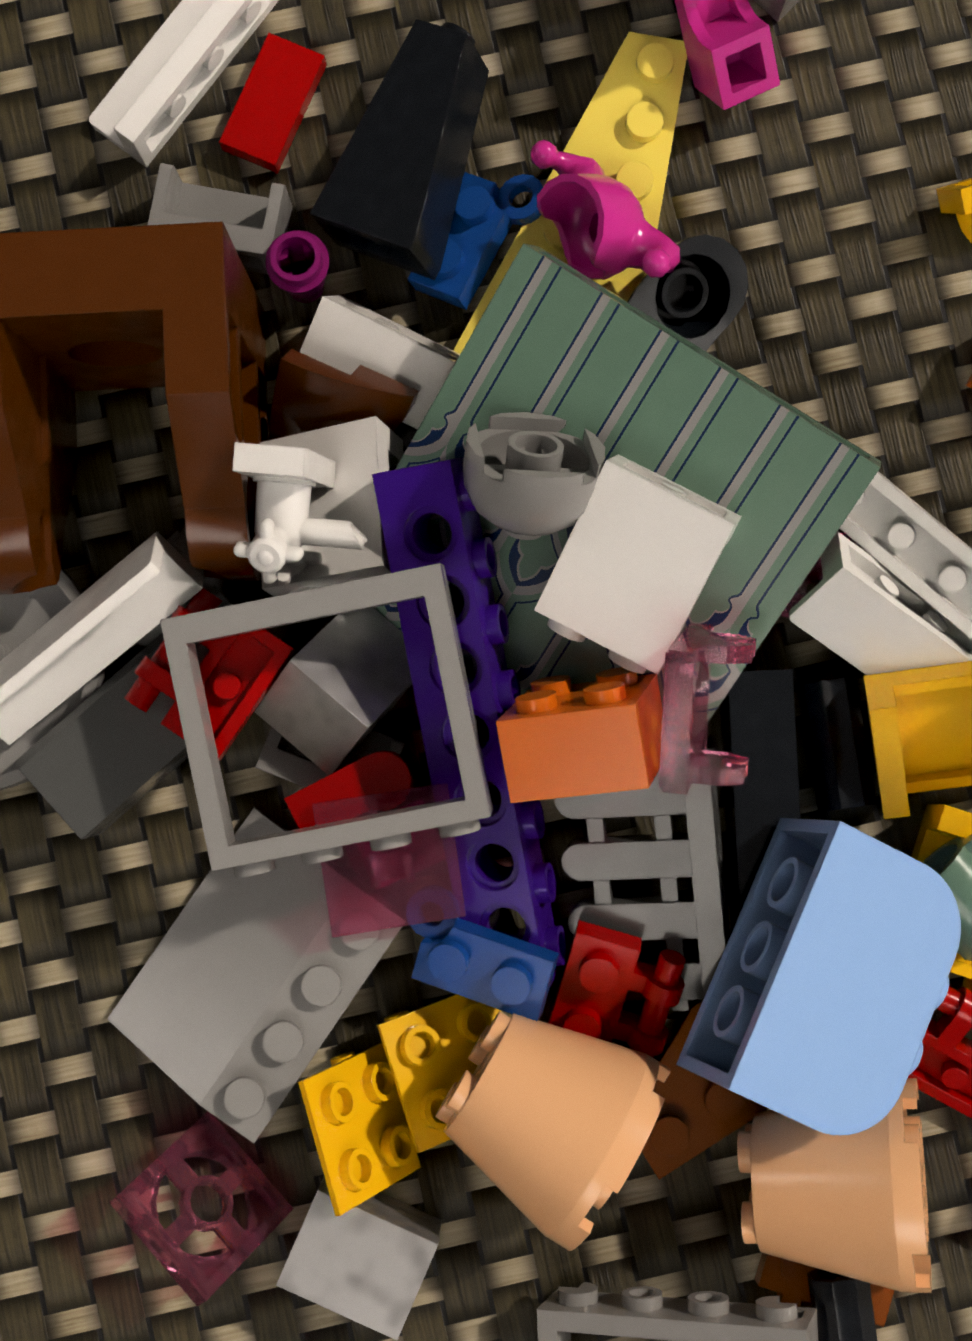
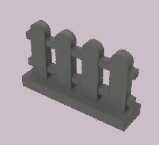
[554,748,730,1011]

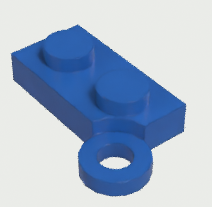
[407,172,543,310]
[406,884,560,1021]

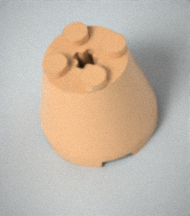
[435,1011,671,1251]
[737,1078,932,1293]

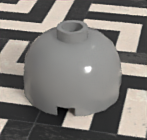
[463,412,605,540]

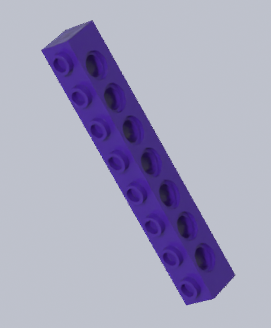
[372,457,568,986]

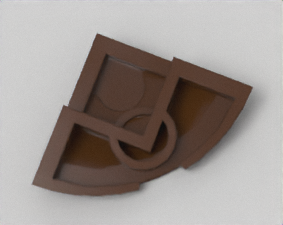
[269,349,419,440]

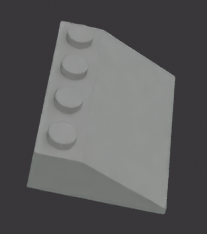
[107,807,407,1143]

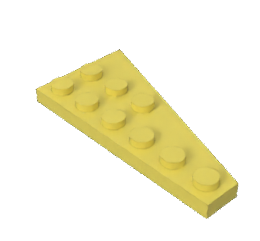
[453,32,687,354]

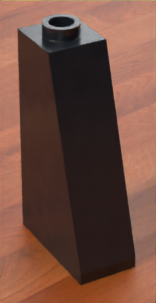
[310,19,489,280]

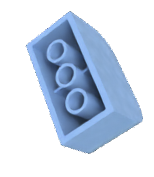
[676,818,961,1136]

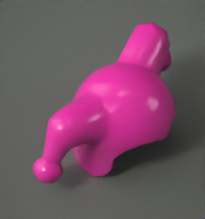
[530,140,680,280]

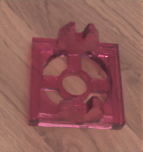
[659,623,757,794]
[109,1112,294,1307]

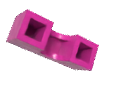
[674,0,780,110]

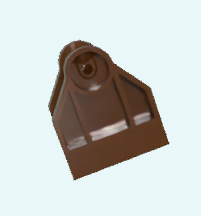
[0,221,269,595]

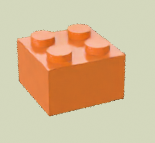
[496,667,670,803]

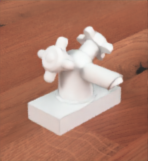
[232,442,368,586]

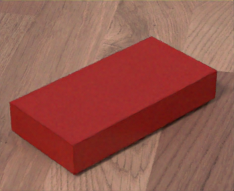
[219,33,327,173]

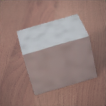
[255,608,412,775]
[276,1177,442,1340]

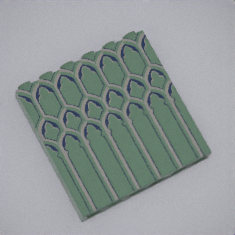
[374,243,882,771]

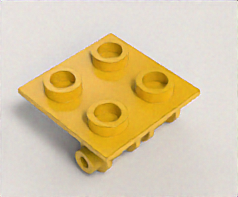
[377,994,502,1153]
[298,1043,421,1216]

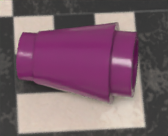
[265,230,329,303]

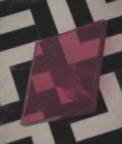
[312,783,466,938]

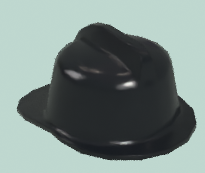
[627,234,748,351]

